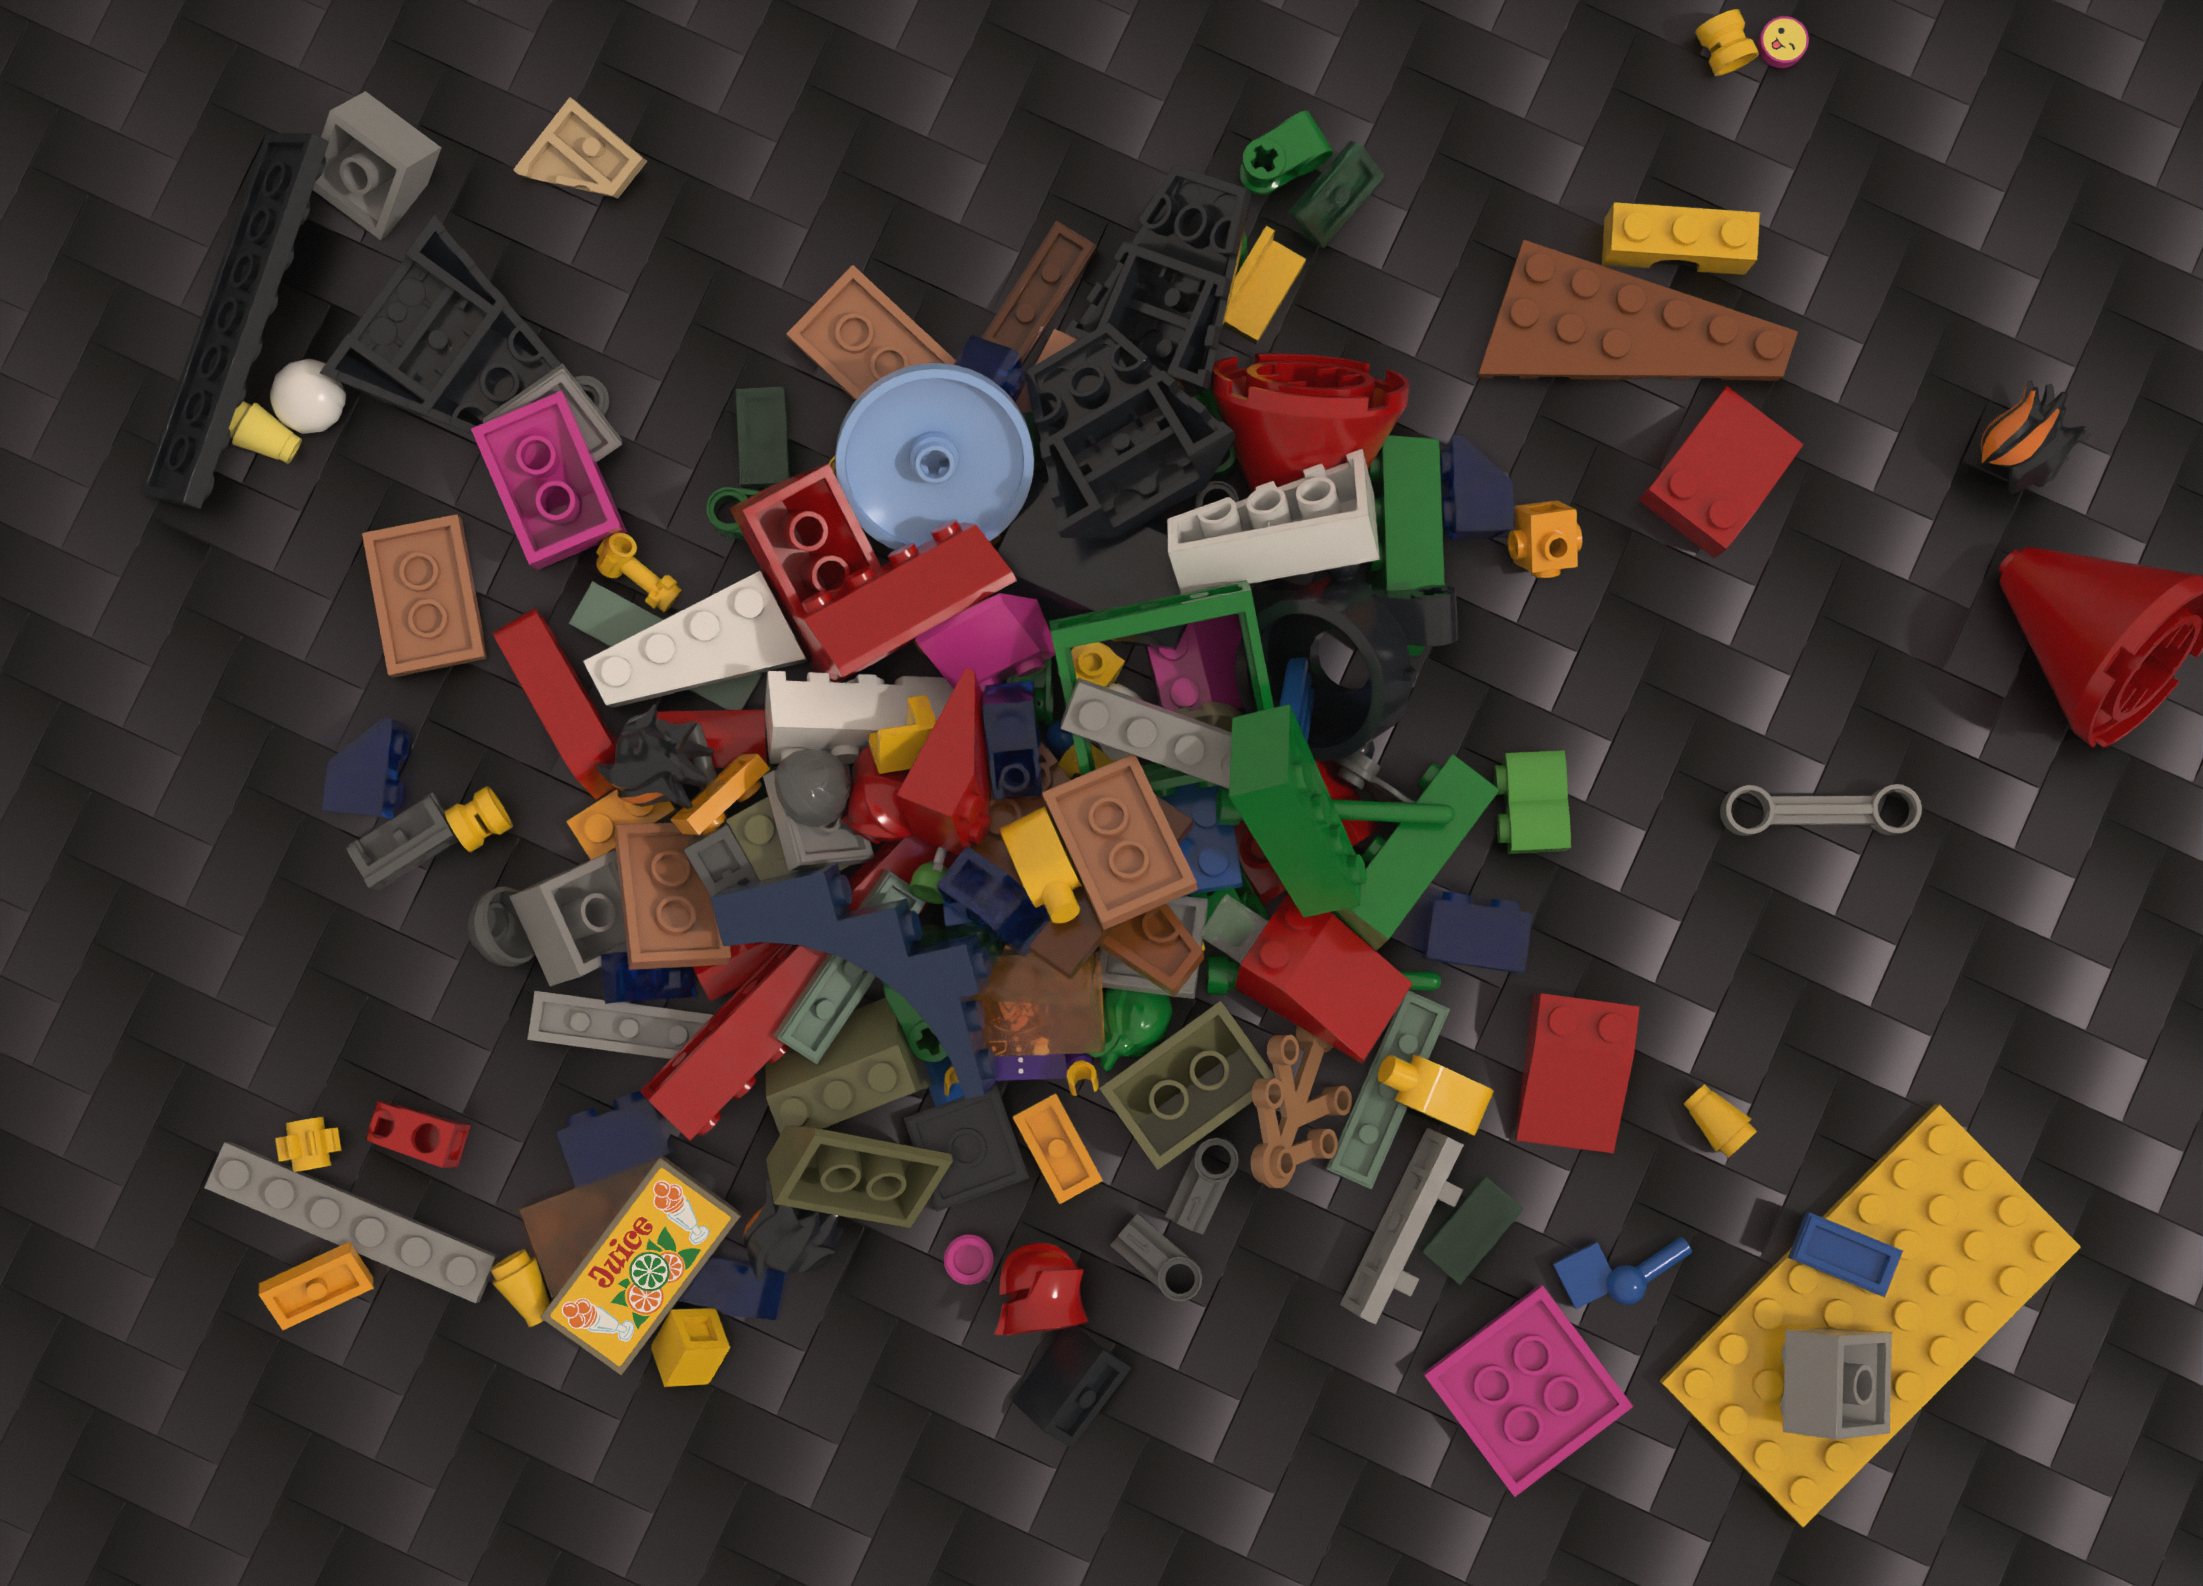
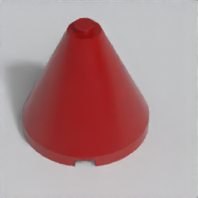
[1211,353,1410,493]
[1999,547,2203,748]

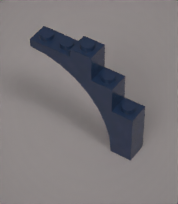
[710,863,998,1099]

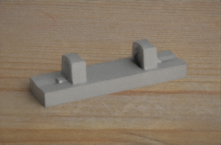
[1340,1128,1464,1325]

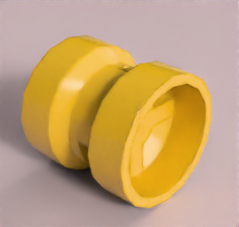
[1695,9,1759,76]
[444,786,513,853]

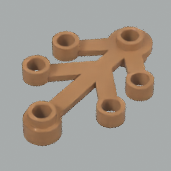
[1251,1026,1352,1188]

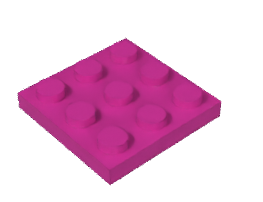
[1422,1284,1633,1497]

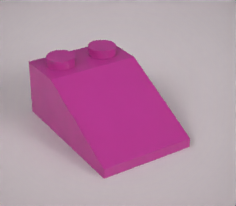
[471,391,627,570]

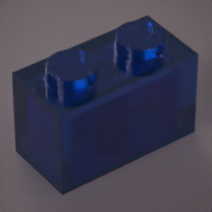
[1421,892,1533,973]
[556,1091,677,1188]

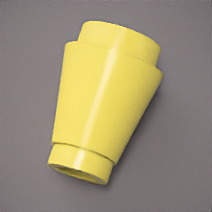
[229,401,302,464]

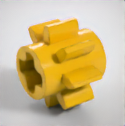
[275,1117,341,1172]

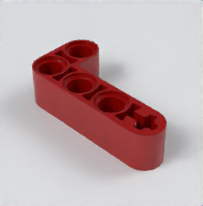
[493,607,618,800]

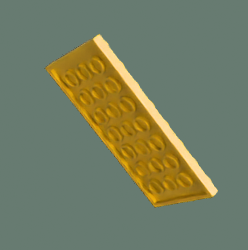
[1659,1104,2081,1527]

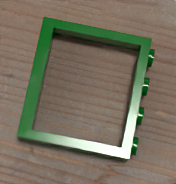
[1049,580,1274,797]

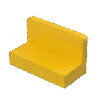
[1223,226,1306,345]

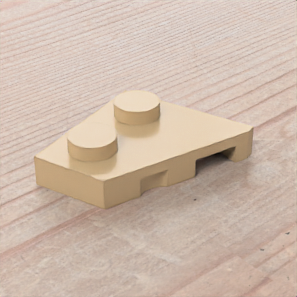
[513,97,647,199]

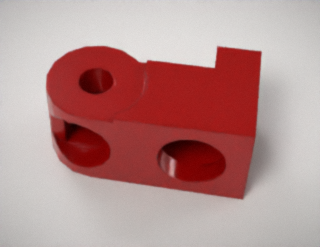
[365,1100,471,1168]

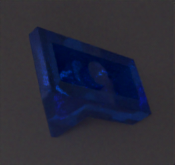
[601,952,696,1004]
[678,1255,787,1320]

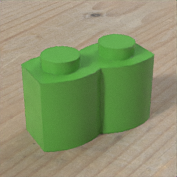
[1494,750,1571,854]

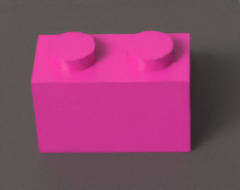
[915,593,1055,697]
[1145,613,1245,712]

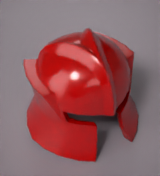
[840,746,913,844]
[994,1243,1088,1335]

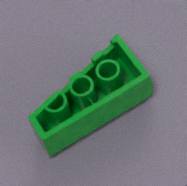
[1365,435,1445,656]
[1229,704,1367,918]
[1332,754,1499,951]

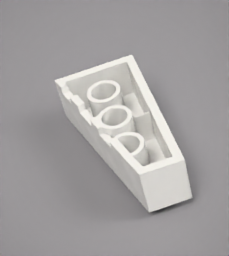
[1167,449,1380,594]
[583,571,809,708]
[765,671,954,765]

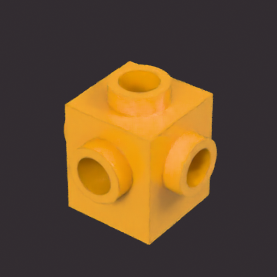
[1507,500,1582,578]

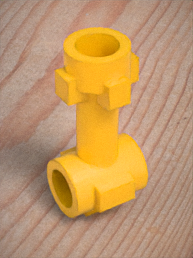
[596,533,683,613]

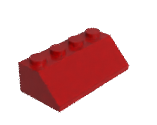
[730,464,916,683]
[793,519,1017,677]

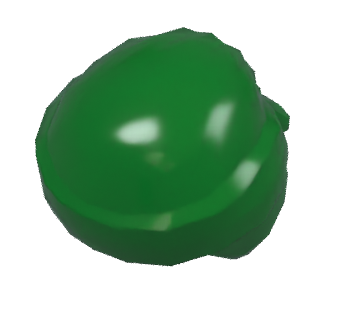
[1085,988,1173,1072]

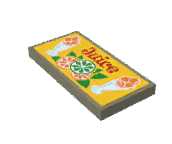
[540,1155,742,1375]

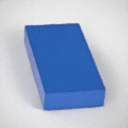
[1788,1212,1903,1297]

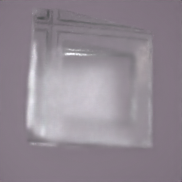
[1199,894,1269,963]

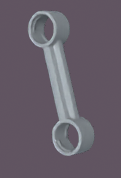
[1720,784,1922,836]

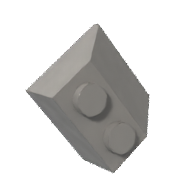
[312,91,441,240]
[509,850,627,986]
[1781,1328,1892,1439]

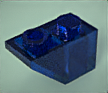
[954,335,1026,402]
[1440,435,1515,540]
[982,681,1043,799]
[322,718,409,820]
[936,846,1051,958]

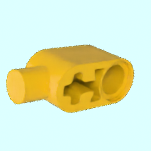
[999,806,1082,923]
[1377,1055,1494,1136]

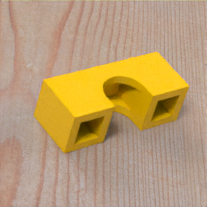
[1602,202,1760,275]

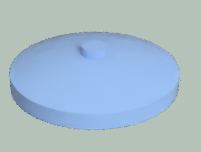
[835,363,1034,550]

